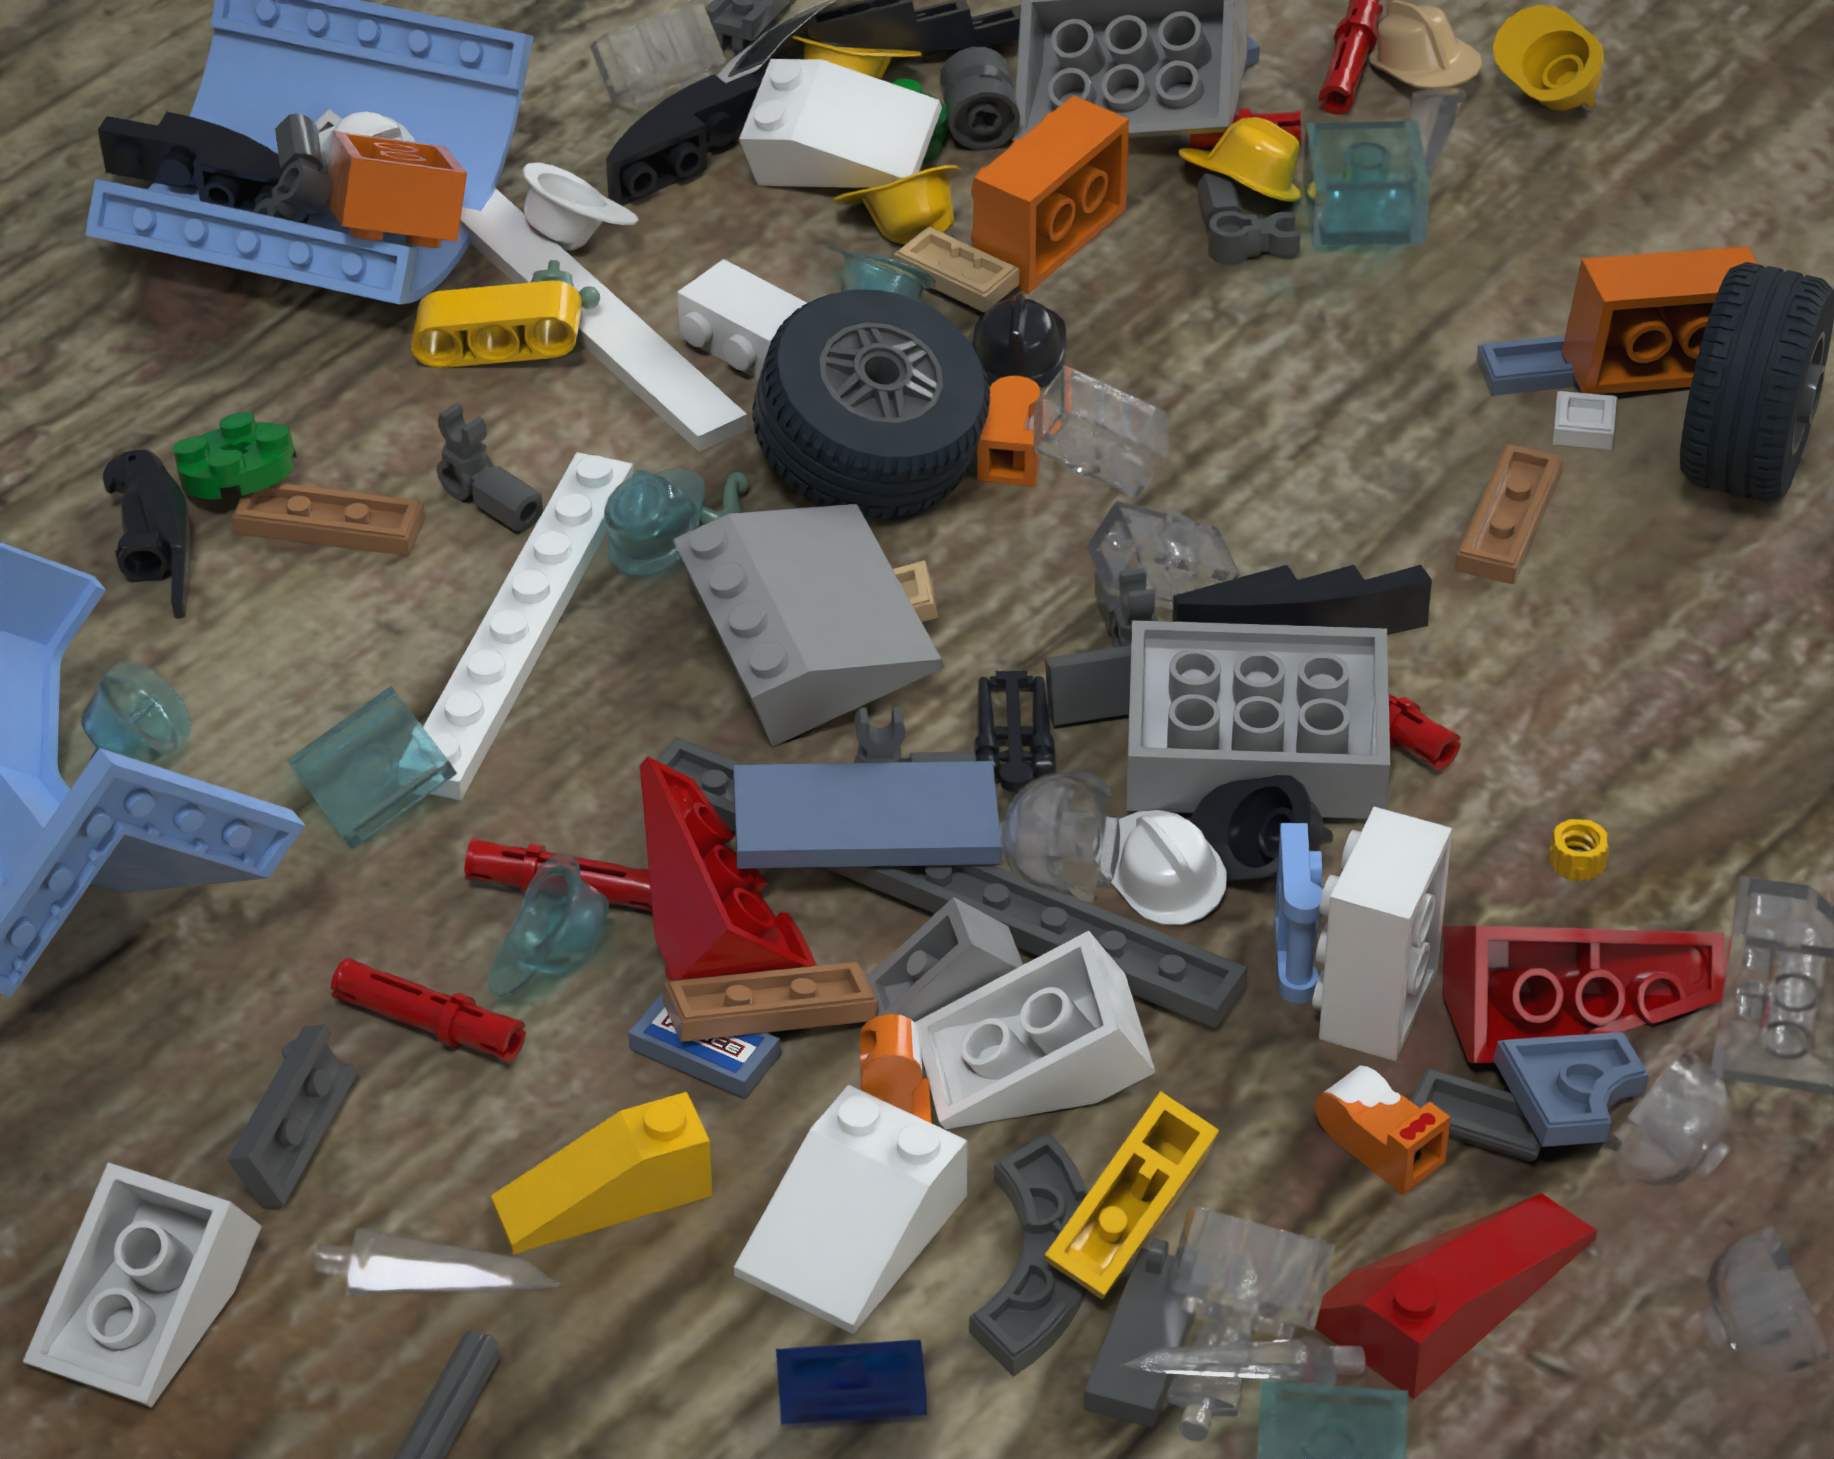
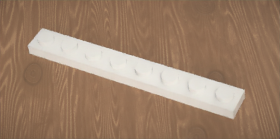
[399,452,634,801]

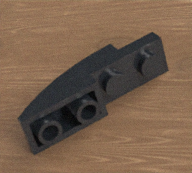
[606,67,767,206]
[98,112,309,224]

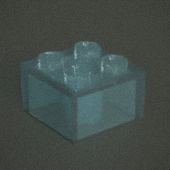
[1302,121,1430,247]

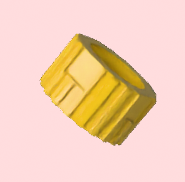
[1548,819,1609,882]

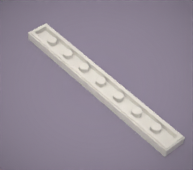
[460,189,748,452]

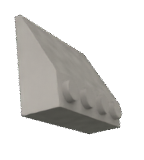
[1013,0,1249,142]
[673,504,945,747]
[1126,620,1390,819]

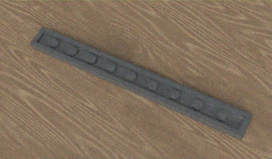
[656,737,1248,1028]

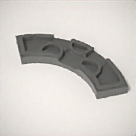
[969,1132,1088,1377]

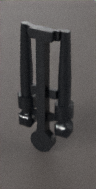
[974,671,1056,792]

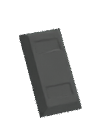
[1411,1068,1542,1163]

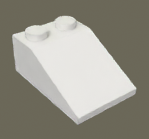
[739,59,942,188]
[914,931,1156,1130]
[734,1085,967,1335]
[23,1162,262,1408]

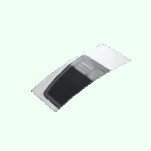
[717,0,836,83]

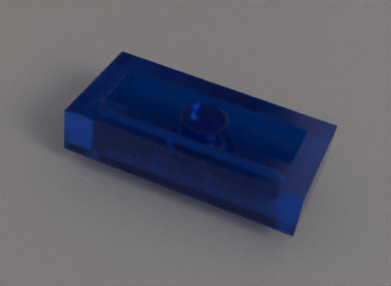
[776,1339,927,1425]

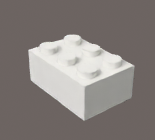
[1312,807,1452,1062]

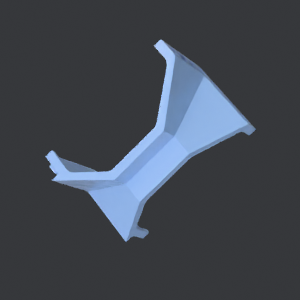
[0,542,306,997]

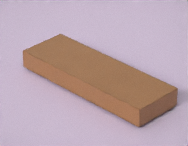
[1455,444,1563,585]
[232,482,425,556]
[663,962,878,1042]

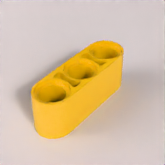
[411,280,582,368]

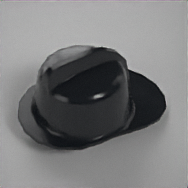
[972,293,1066,388]
[1190,775,1333,882]

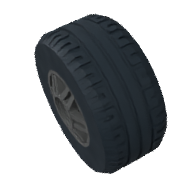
[1680,262,1834,502]
[752,289,990,518]

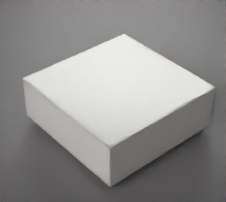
[1552,391,1617,450]

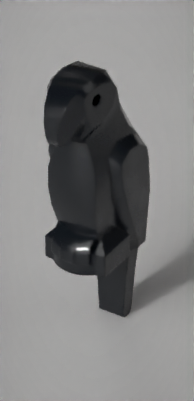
[103,450,191,619]

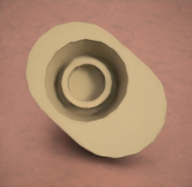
[1370,0,1482,89]

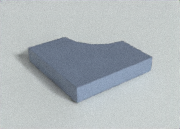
[1493,1032,1649,1147]

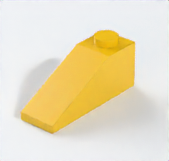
[1043,1091,1219,1300]
[491,1092,713,1255]

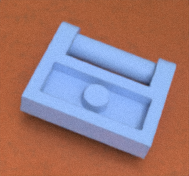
[1274,823,1323,1004]

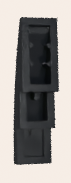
[805,0,1021,51]
[1172,565,1432,635]

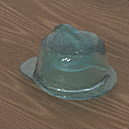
[827,245,936,301]
[604,468,705,576]
[81,661,192,764]
[488,851,609,997]

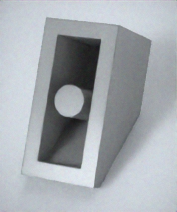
[866,897,1023,1022]

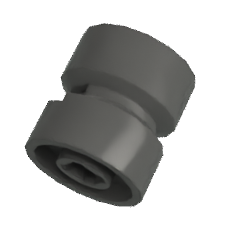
[940,47,1020,150]

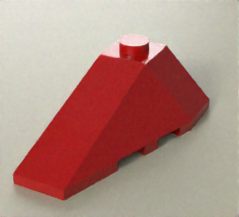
[639,756,817,981]
[1443,926,1725,1063]
[1304,1193,1597,1399]

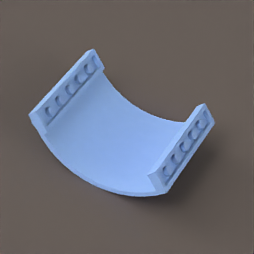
[85,0,534,304]

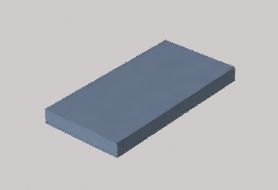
[733,761,1002,869]

